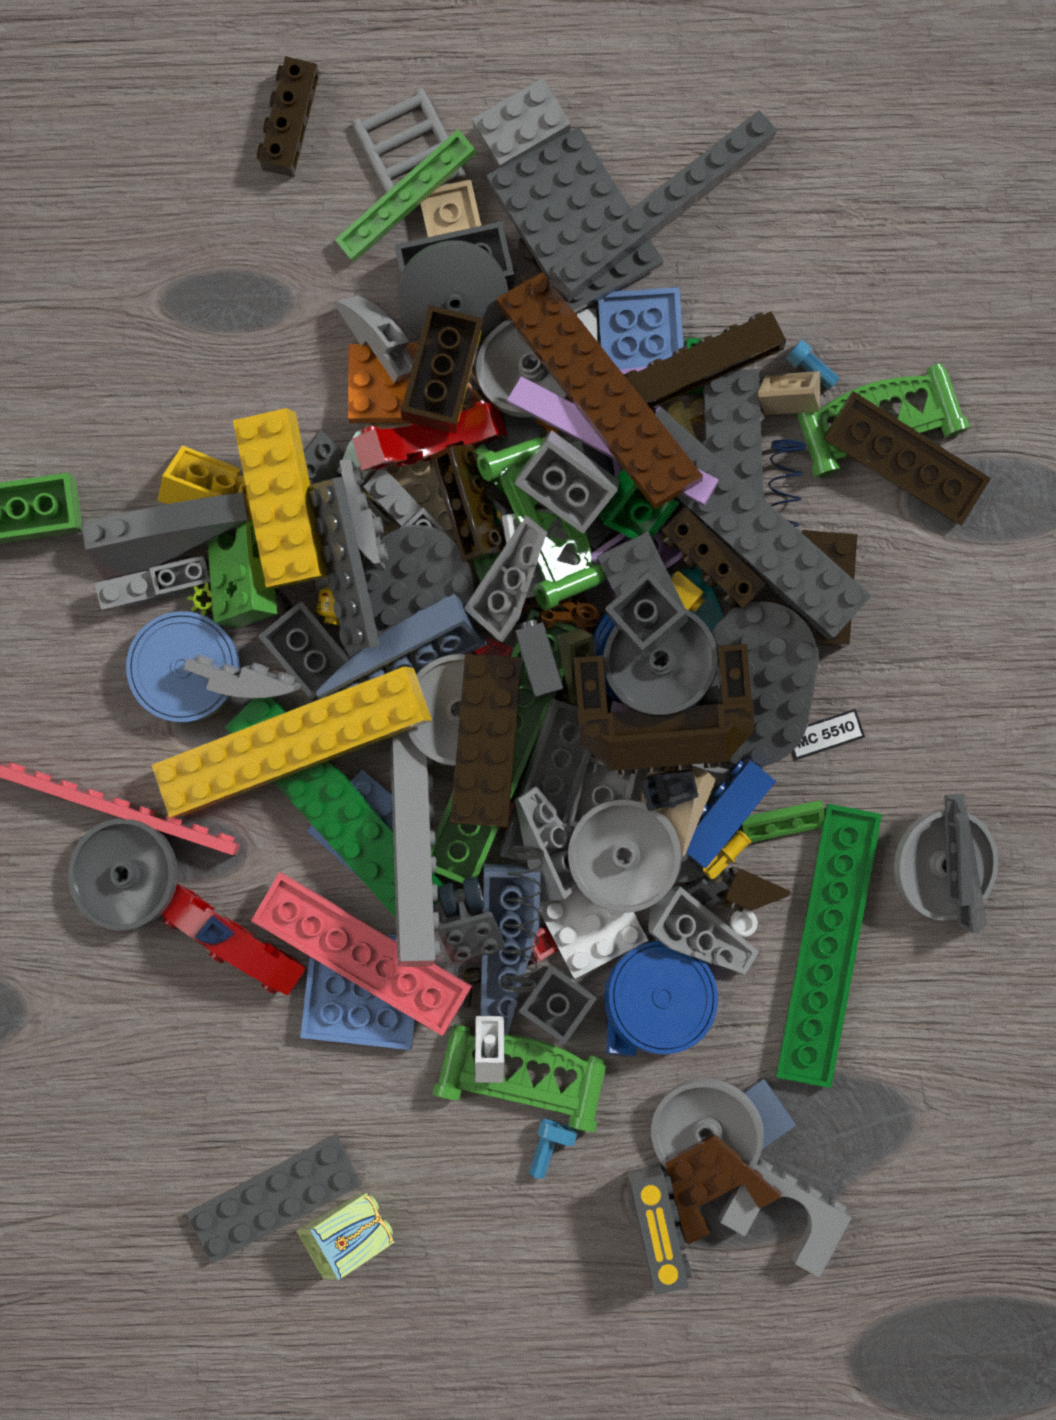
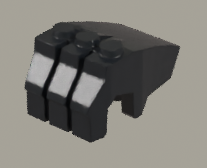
[640,770,699,811]

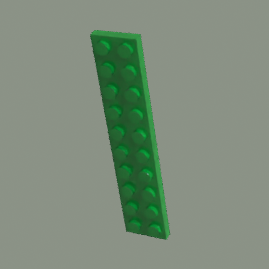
[225,697,443,918]
[775,803,882,1088]

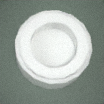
[729,909,758,937]

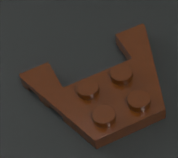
[666,1134,782,1245]

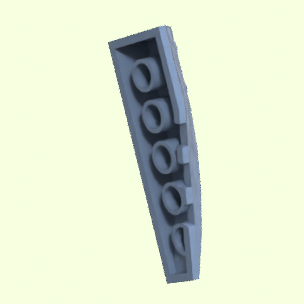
[316,594,487,699]
[480,864,541,1035]

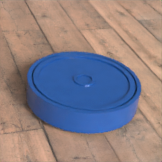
[604,941,718,1055]

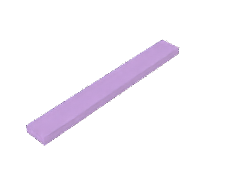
[507,376,719,507]

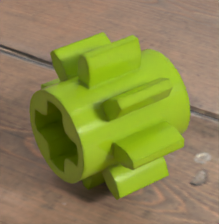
[188,583,213,617]

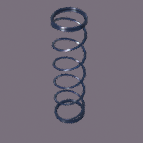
[768,439,806,527]

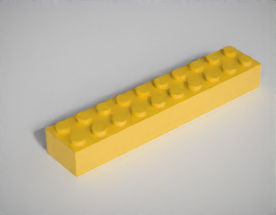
[151,666,432,818]

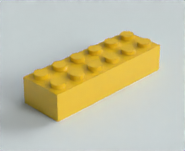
[233,408,328,588]

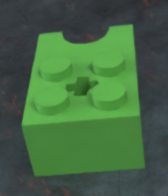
[208,519,277,628]

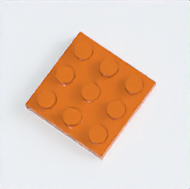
[348,343,418,423]

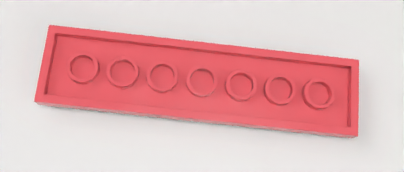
[251,872,472,1036]

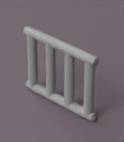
[352,88,466,193]

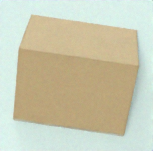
[758,371,820,415]

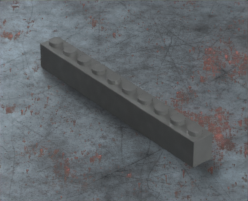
[550,110,777,303]

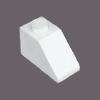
[475,1016,504,1083]

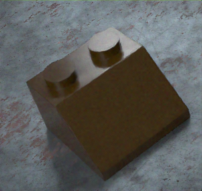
[722,866,791,913]

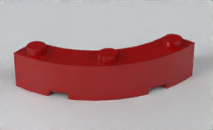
[352,400,508,471]
[161,883,306,996]

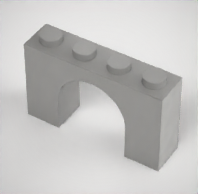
[718,1158,851,1278]

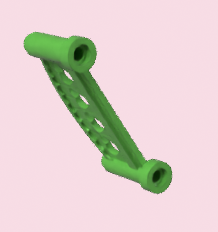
[797,363,971,479]
[477,437,607,610]
[432,1024,607,1132]

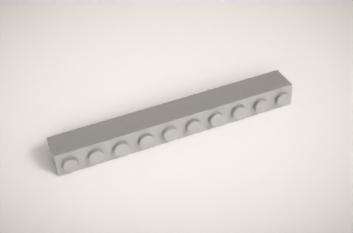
[390,731,440,967]

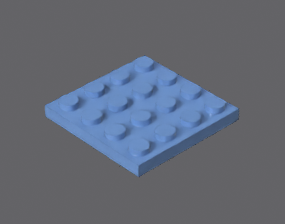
[300,934,415,1050]

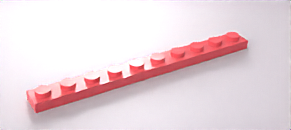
[0,762,240,855]

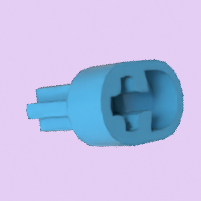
[785,339,840,390]
[528,1119,578,1179]

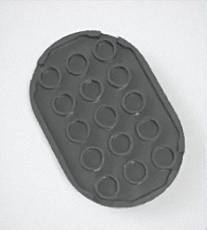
[347,525,473,675]
[712,601,819,767]

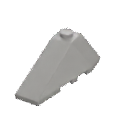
[464,516,547,642]
[515,787,578,902]
[649,886,759,974]

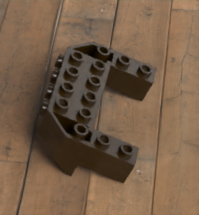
[574,644,754,775]

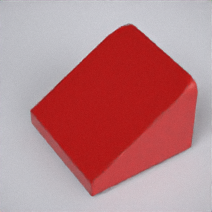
[528,925,559,965]

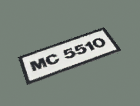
[792,709,865,760]

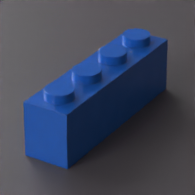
[686,758,776,869]

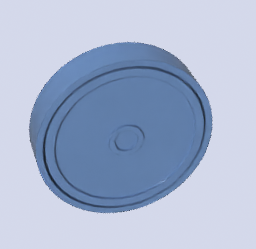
[126,611,240,723]

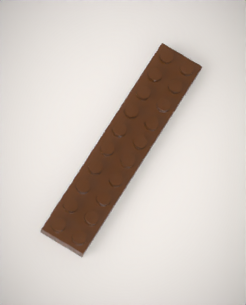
[496,272,703,509]

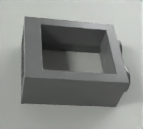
[516,620,563,700]

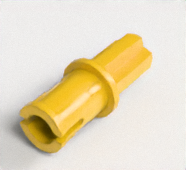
[702,830,751,879]

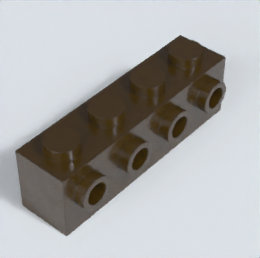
[257,56,320,177]
[431,445,503,562]
[658,506,766,608]

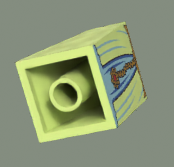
[296,1193,394,1280]

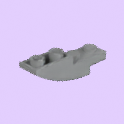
[334,295,414,383]
[340,458,388,571]
[362,469,450,536]
[94,556,210,612]
[184,654,301,698]

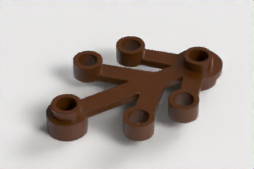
[521,592,599,629]

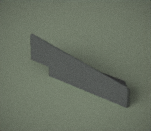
[944,794,987,933]

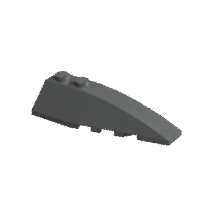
[81,492,249,579]

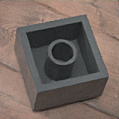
[605,571,688,658]
[519,963,597,1045]

